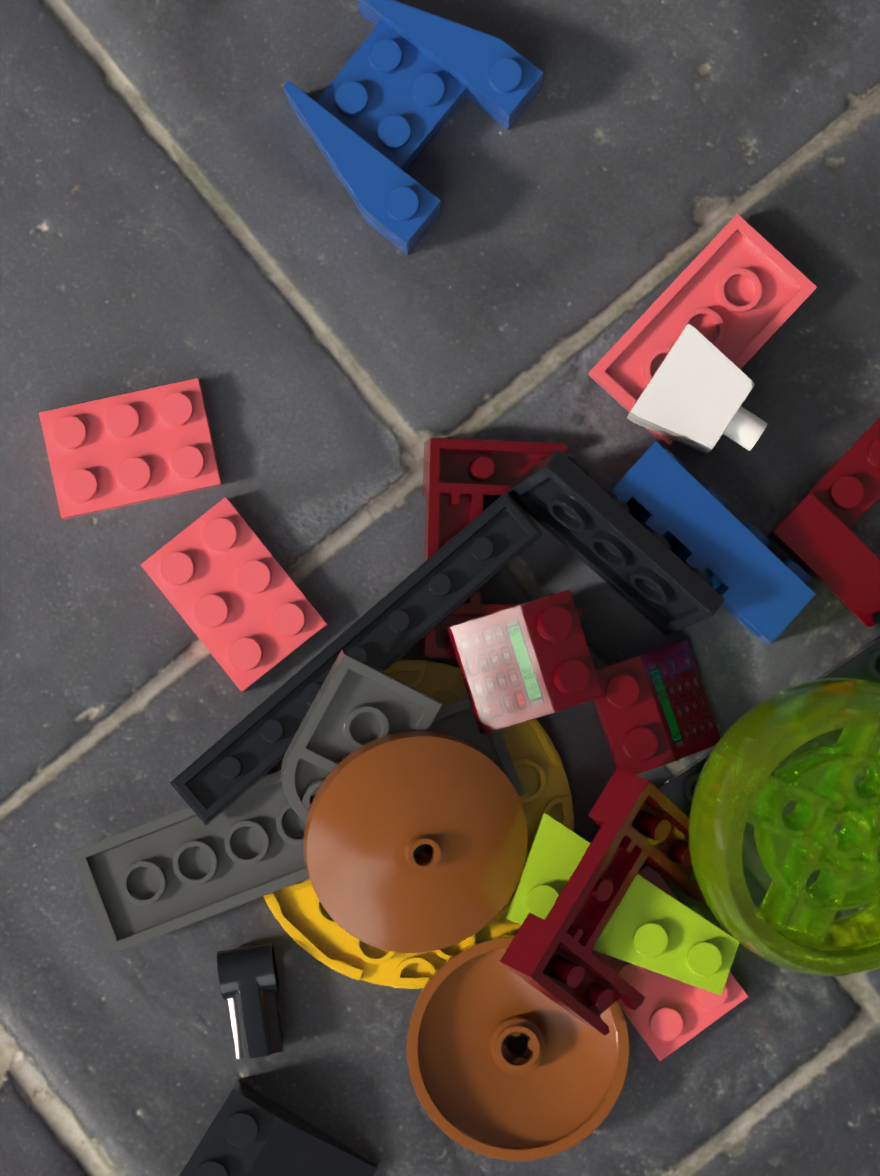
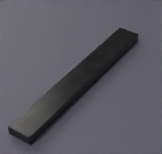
[170,492,543,825]

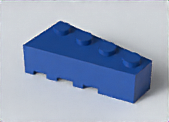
[609,441,816,645]

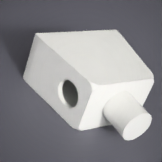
[627,324,768,454]

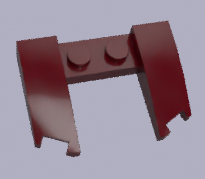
[768,417,880,628]
[419,438,584,659]
[500,768,718,1036]

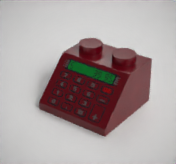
[447,589,603,734]
[592,639,722,775]

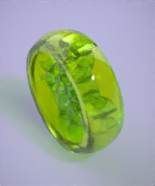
[689,677,880,976]

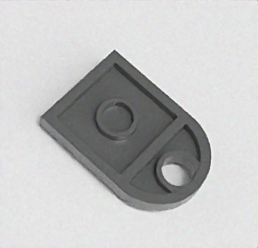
[281,650,442,822]

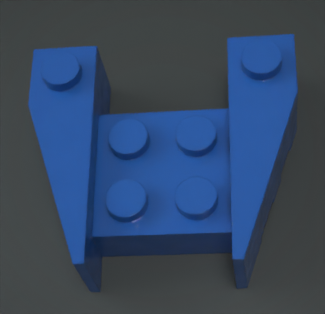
[284,0,544,255]

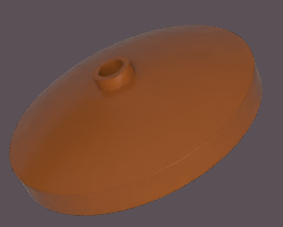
[303,731,528,953]
[406,935,629,1161]

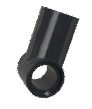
[217,943,284,1059]

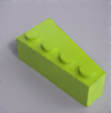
[506,813,739,996]

